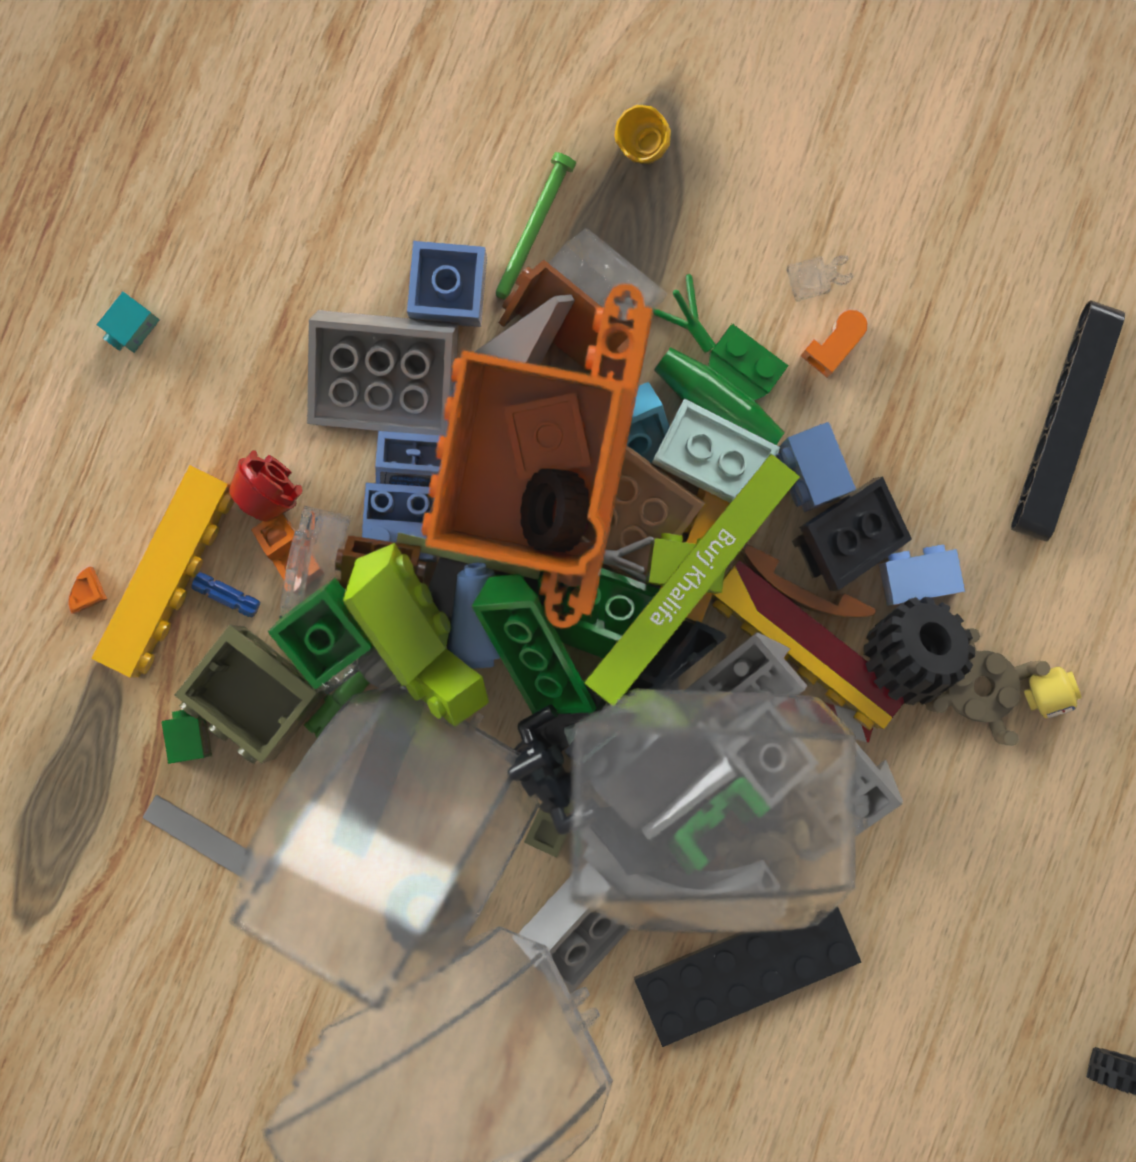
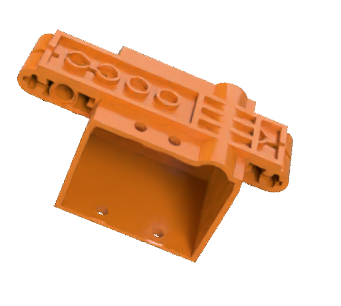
[421,284,653,628]

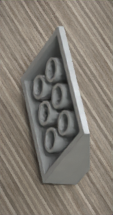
[307,310,459,436]

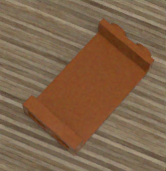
[498,260,629,373]

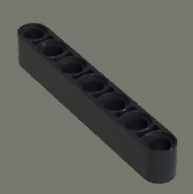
[1011,300,1125,542]

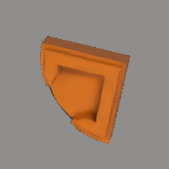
[68,567,107,614]

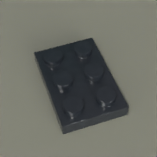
[799,476,912,591]

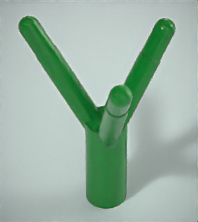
[654,274,716,353]

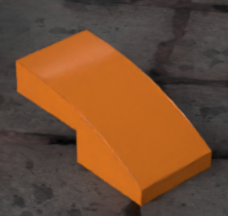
[251,513,323,593]

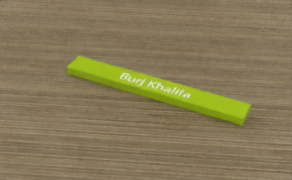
[584,453,800,707]

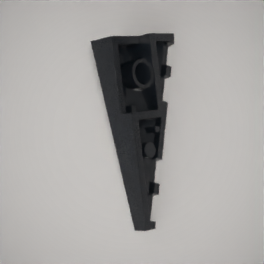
[565,620,727,761]

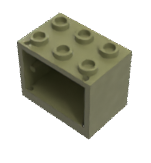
[175,625,328,764]

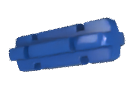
[191,572,260,617]

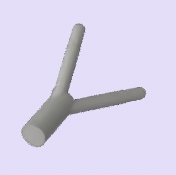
[603,536,660,589]

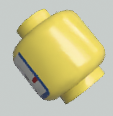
[1024,667,1082,718]

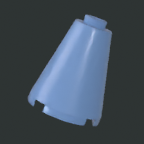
[447,563,500,668]

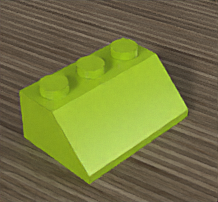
[343,543,451,686]

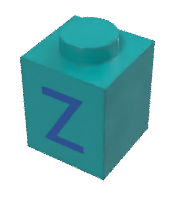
[97,291,160,353]

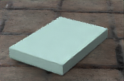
[652,399,781,503]

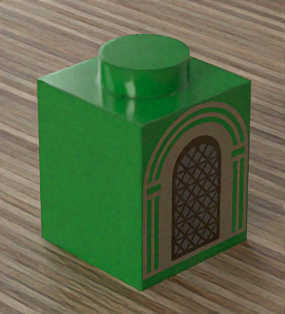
[161,710,212,764]

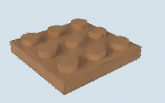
[580,446,705,583]

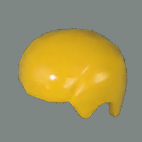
[614,105,671,164]

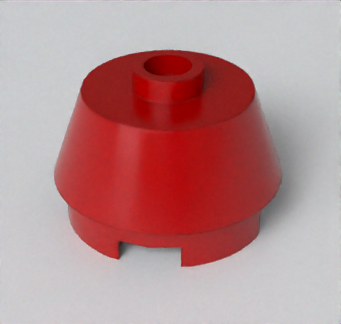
[229,450,303,522]

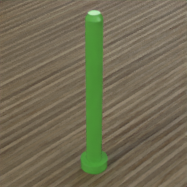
[496,152,577,300]

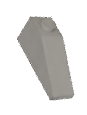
[474,294,575,366]

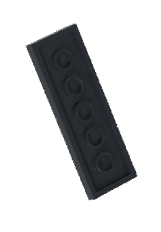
[634,893,862,1047]

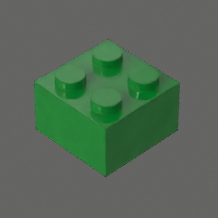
[268,578,374,690]

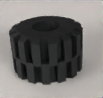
[863,597,975,705]

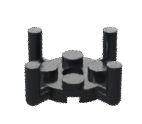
[507,704,597,835]

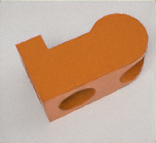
[801,310,868,378]

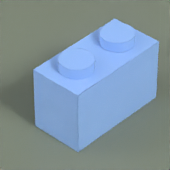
[879,544,965,606]

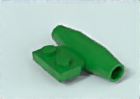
[654,323,789,445]

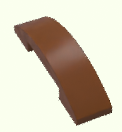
[740,544,877,618]

